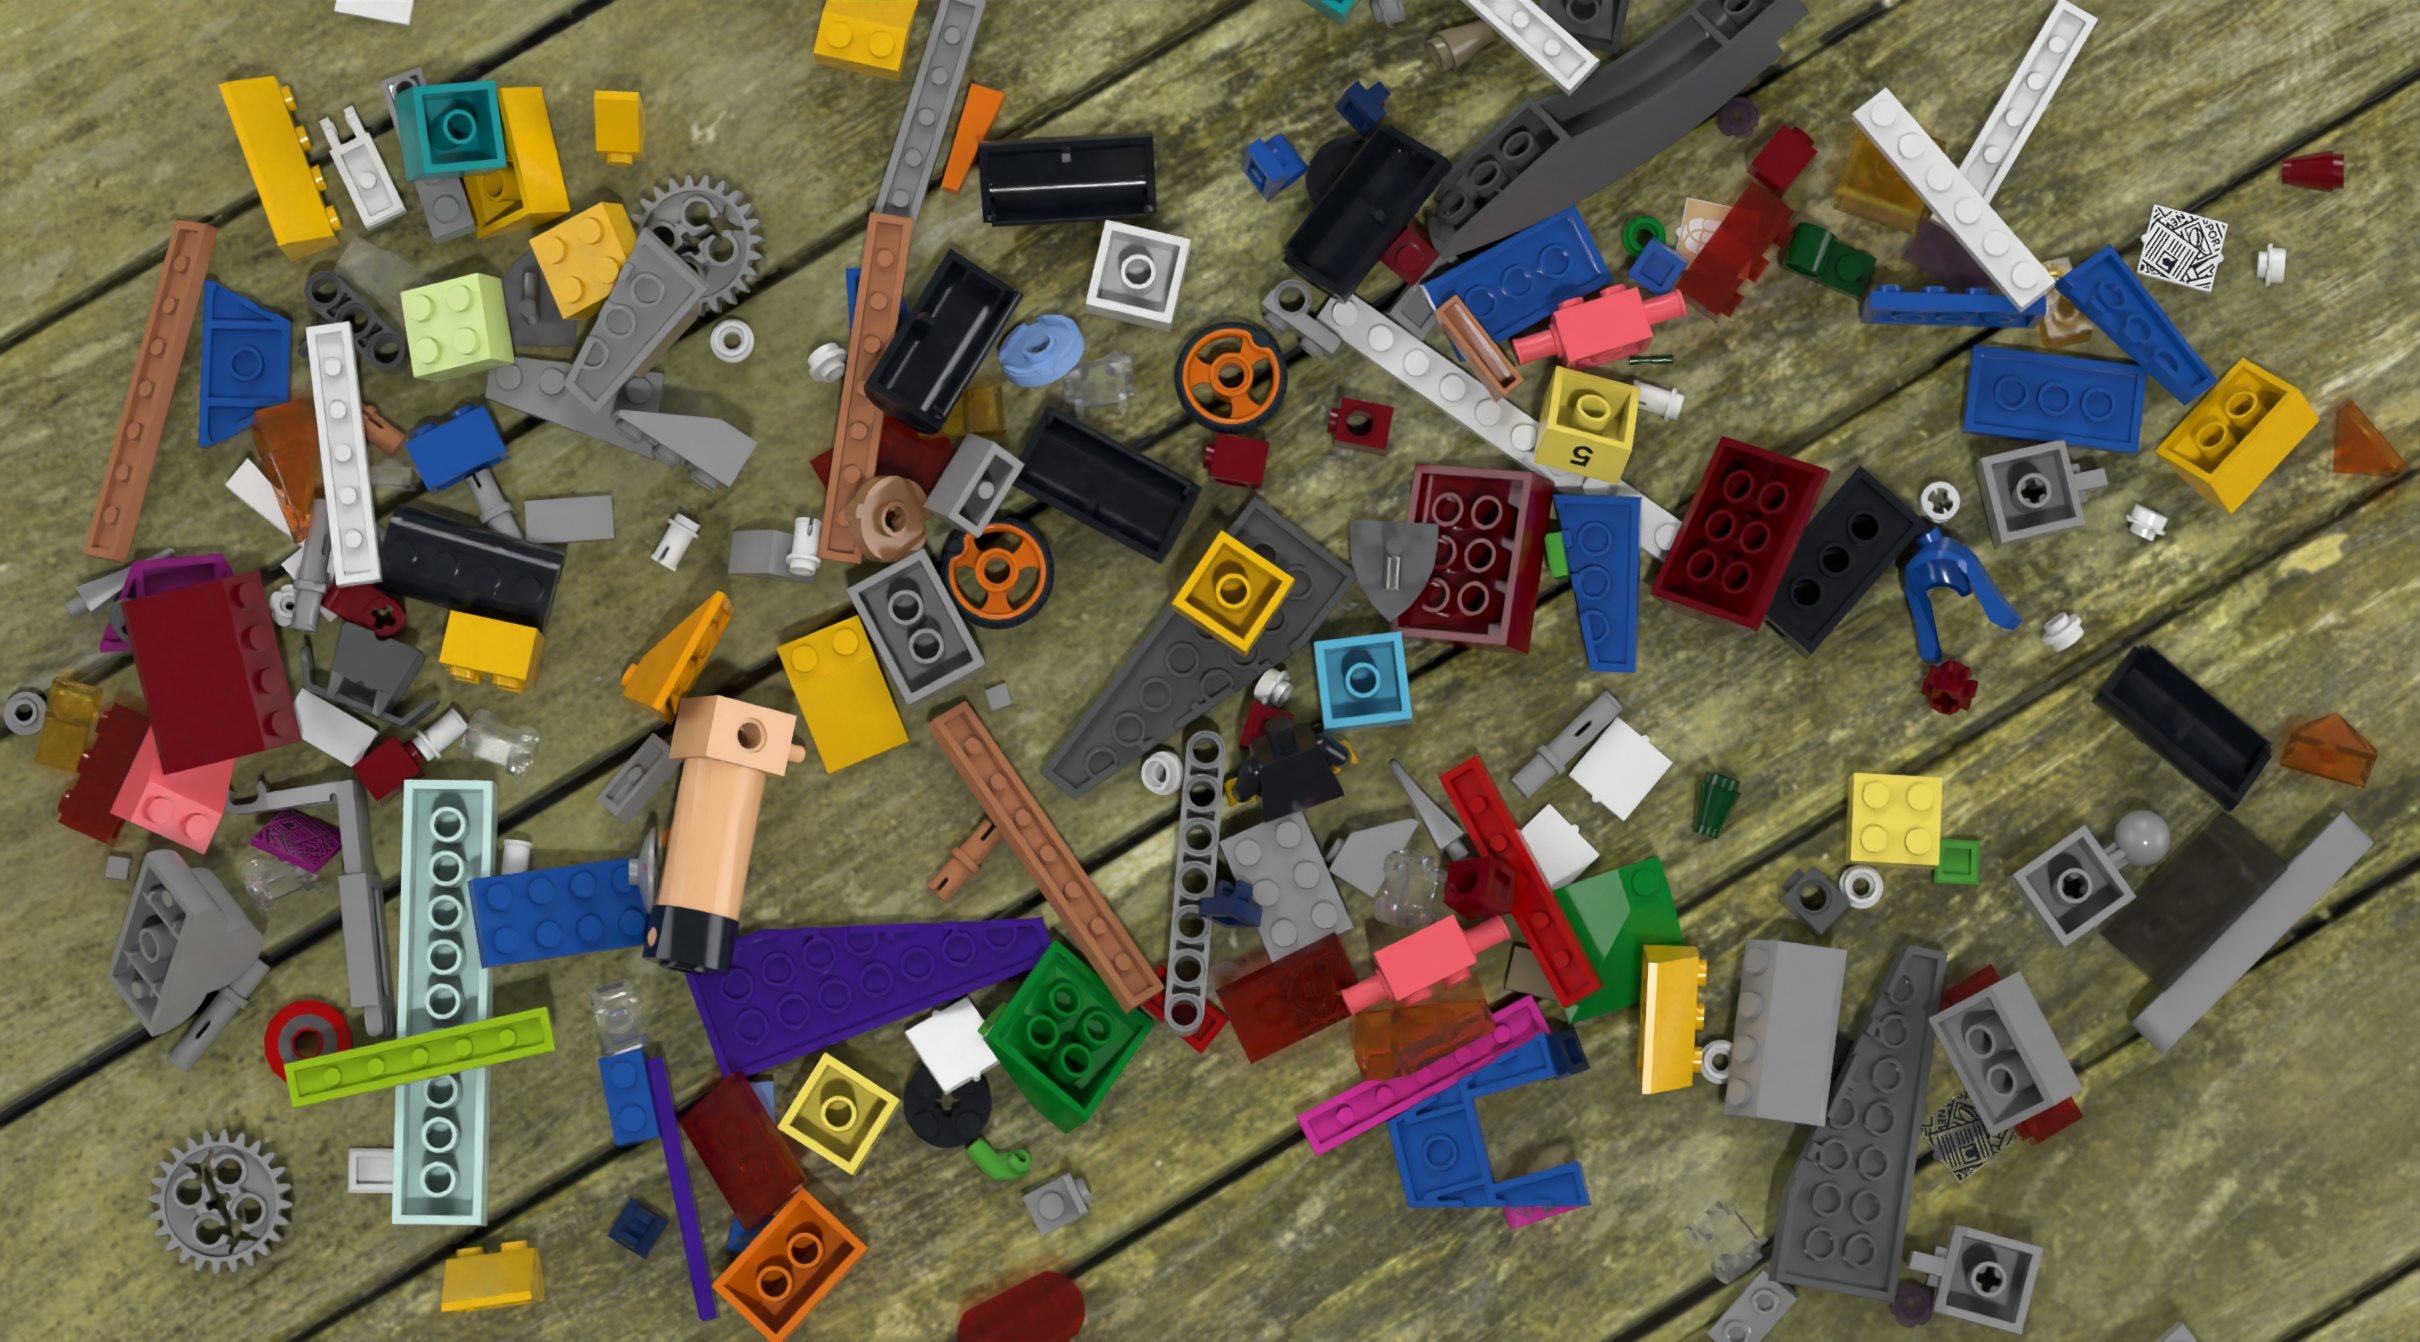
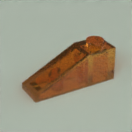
[249,398,319,544]
[1354,998,1495,1082]

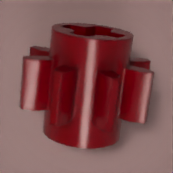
[1921,660,1979,715]

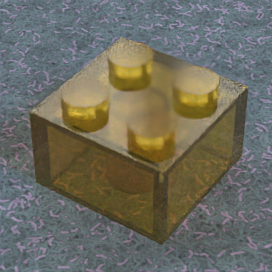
[1834,128,1947,236]

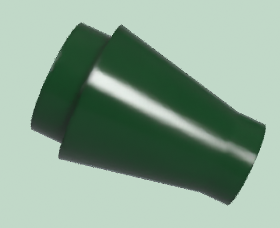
[1693,771,1741,839]

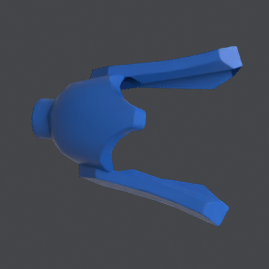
[1904,526,2023,664]

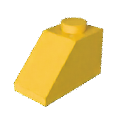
[594,90,646,167]

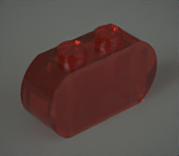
[957,1271,1086,1342]

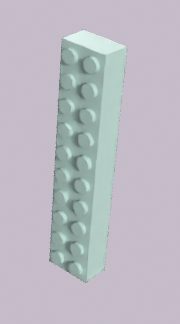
[392,780,499,1226]

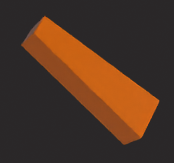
[941,83,1006,196]

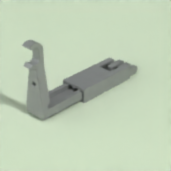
[224,780,395,1038]

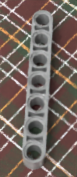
[1164,730,1226,1037]
[2130,811,2374,1055]

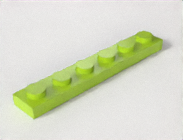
[284,1007,557,1109]

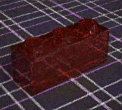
[1675,182,1796,324]
[57,702,151,848]

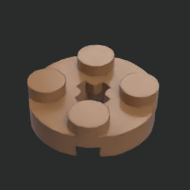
[845,475,930,562]

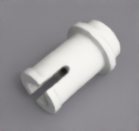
[1633,379,1685,422]
[650,513,700,571]
[786,517,823,576]
[412,708,470,762]
[501,839,532,875]

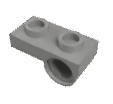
[1261,279,1343,361]
[1707,1265,1800,1342]

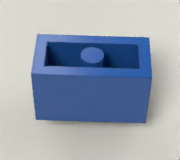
[405,404,511,496]
[598,1049,661,1148]

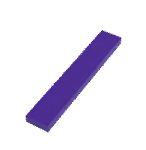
[645,1056,721,1321]

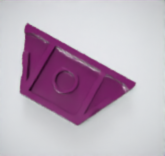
[99,554,235,653]

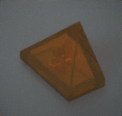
[2333,400,2409,478]
[2279,713,2378,789]

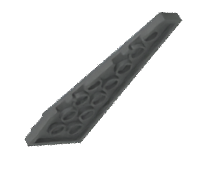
[1040,496,1357,801]
[1768,945,1948,1302]

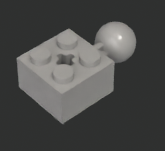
[2006,810,2171,951]

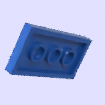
[1420,204,1613,362]
[1861,285,2046,329]
[1962,345,2147,455]
[467,856,650,969]

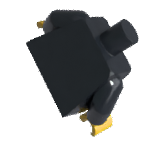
[1224,715,1359,823]

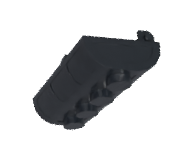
[1282,124,1453,305]
[978,130,1157,228]
[864,249,1024,435]
[1012,405,1202,564]
[375,504,568,636]
[2091,644,2273,813]

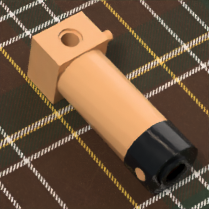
[642,695,806,976]

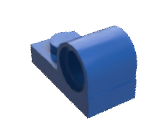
[1241,133,1309,202]

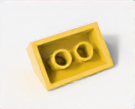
[463,87,571,239]
[2155,357,2320,515]
[1637,944,1707,1094]

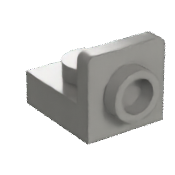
[1022,1172,1093,1237]

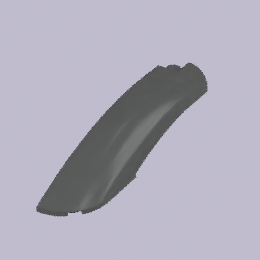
[1428,0,1809,260]

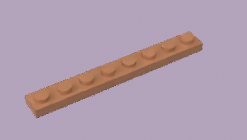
[817,212,914,565]
[83,220,218,564]
[927,701,1165,1014]

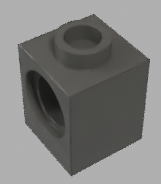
[1779,866,1851,937]

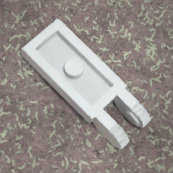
[319,105,407,231]

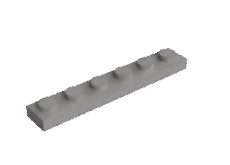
[873,0,987,241]

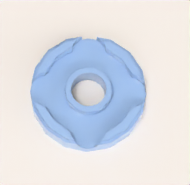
[998,315,1084,387]

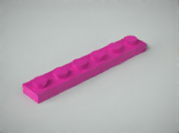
[1296,994,1551,1157]

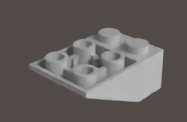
[610,410,757,492]

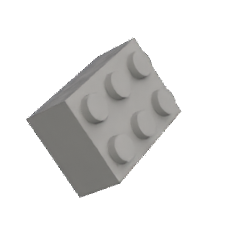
[846,548,988,711]
[1219,810,1354,967]

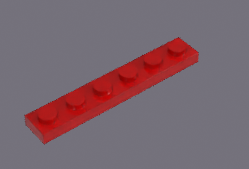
[1438,756,1605,1009]

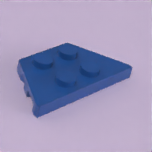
[198,280,293,449]

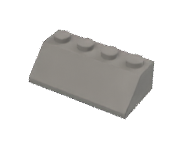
[1724,939,1847,1127]

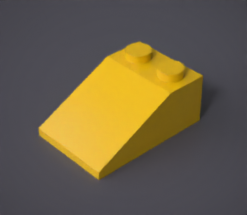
[777,615,910,775]
[441,1240,546,1313]

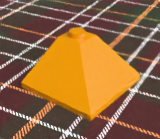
[620,590,736,725]

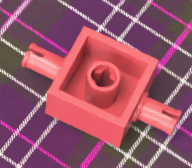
[1511,284,1687,371]
[1340,914,1511,1016]

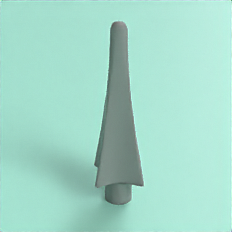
[64,548,175,619]
[1389,760,1469,862]

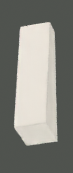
[225,458,308,547]

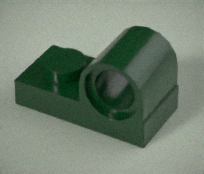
[1779,222,1877,301]

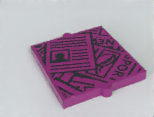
[250,809,342,874]

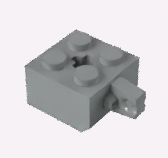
[1974,440,2108,550]
[1906,1225,2043,1335]

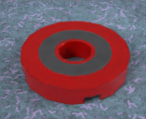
[264,1000,353,1082]

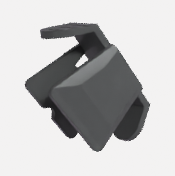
[300,622,440,731]

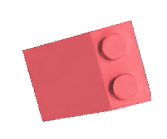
[110,725,236,855]

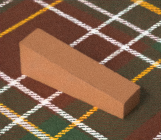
[1432,295,1524,403]

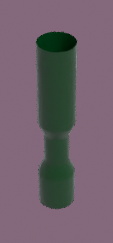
[1629,355,1673,365]

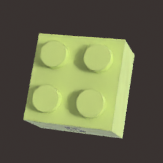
[400,273,515,382]

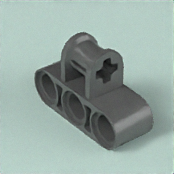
[298,270,411,376]

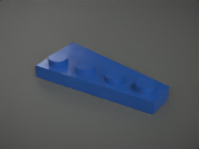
[2055,244,2218,406]
[1553,494,1642,673]

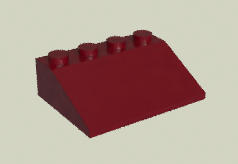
[1650,436,1830,632]
[1389,464,1555,655]
[120,570,302,775]

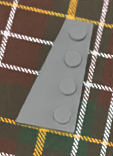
[563,227,711,415]
[485,357,665,461]

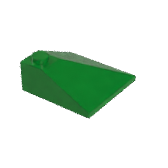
[1553,856,1685,1025]
[983,939,1155,1134]

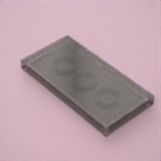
[2100,811,2288,992]

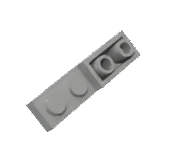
[380,67,477,245]

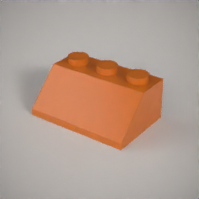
[711,1187,870,1342]

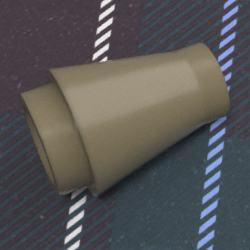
[1426,19,1494,72]

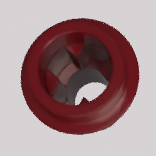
[2282,150,2344,193]

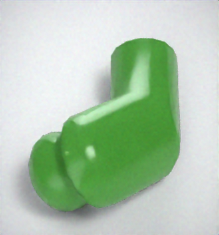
[965,1137,1032,1181]

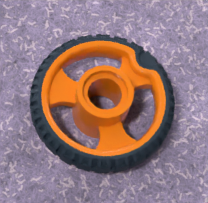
[1175,321,1288,434]
[941,516,1055,630]

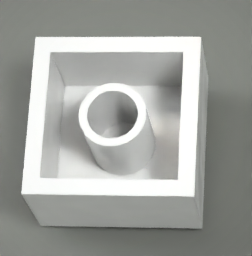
[1085,220,1191,332]

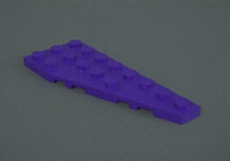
[685,918,1051,1085]

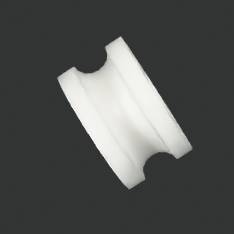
[1918,481,1960,523]

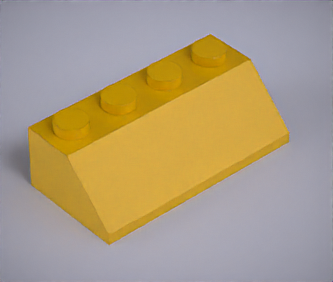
[218,76,343,262]

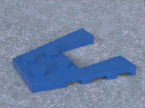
[1387,1032,1592,1208]

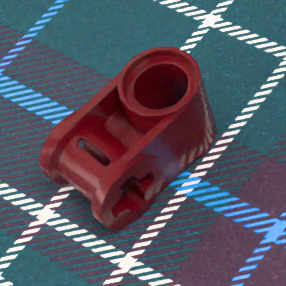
[321,579,407,638]

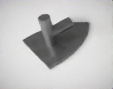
[502,248,576,347]
[1350,520,1439,623]

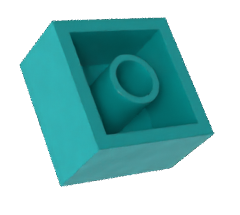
[394,80,507,182]

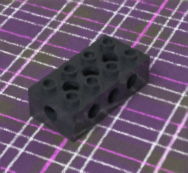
[1762,466,1927,660]

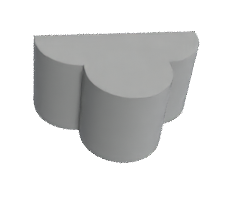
[106,849,263,1037]

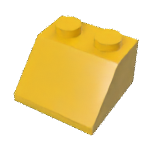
[813,0,920,82]

